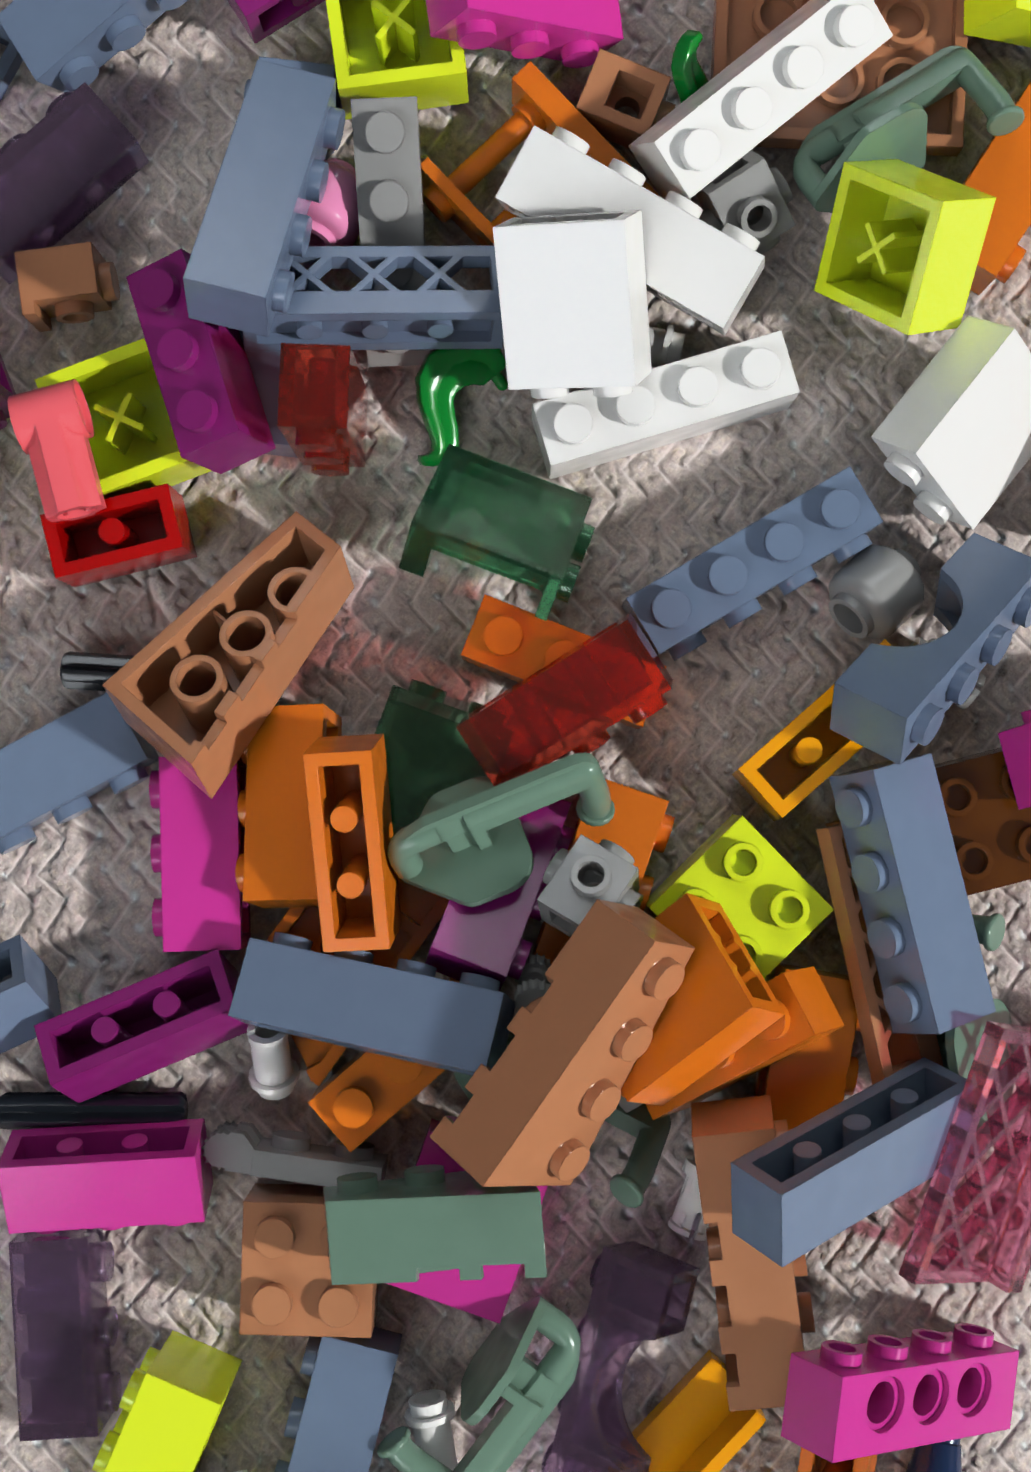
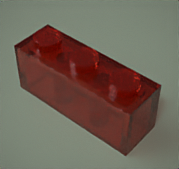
[277,343,368,476]
[456,612,673,786]

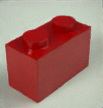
[40,483,197,587]

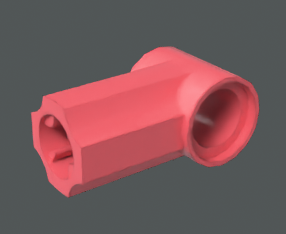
[7,379,107,522]

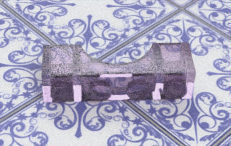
[541,1241,700,1472]

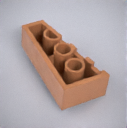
[102,511,354,799]
[430,899,695,1187]
[691,1095,815,1411]

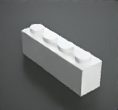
[628,0,893,199]
[495,125,765,336]
[532,330,800,480]

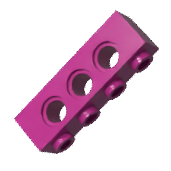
[781,1323,1019,1463]

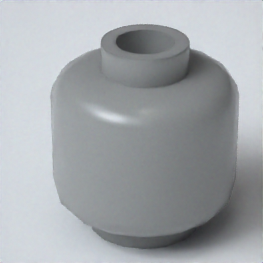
[828,544,924,640]

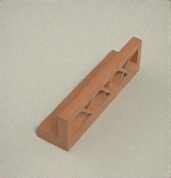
[816,820,944,1085]

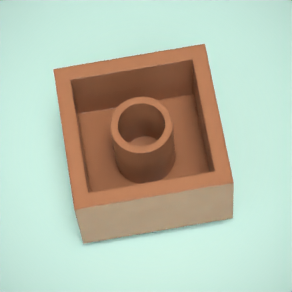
[239,1183,378,1338]

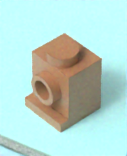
[576,48,676,148]
[14,242,120,332]

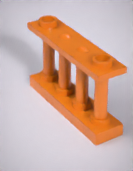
[421,61,661,245]

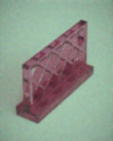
[898,1021,1031,1293]

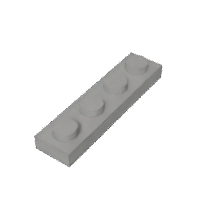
[351,96,431,367]

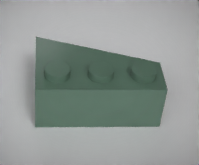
[323,1164,547,1285]

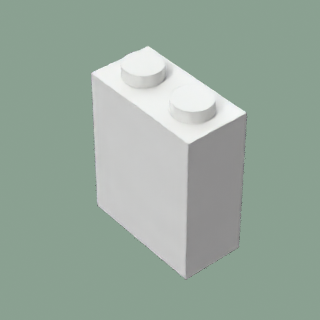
[493,210,652,399]
[871,315,1031,530]

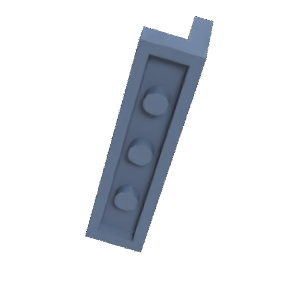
[243,245,504,351]

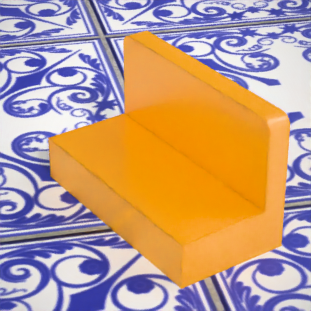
[623,1349,766,1472]

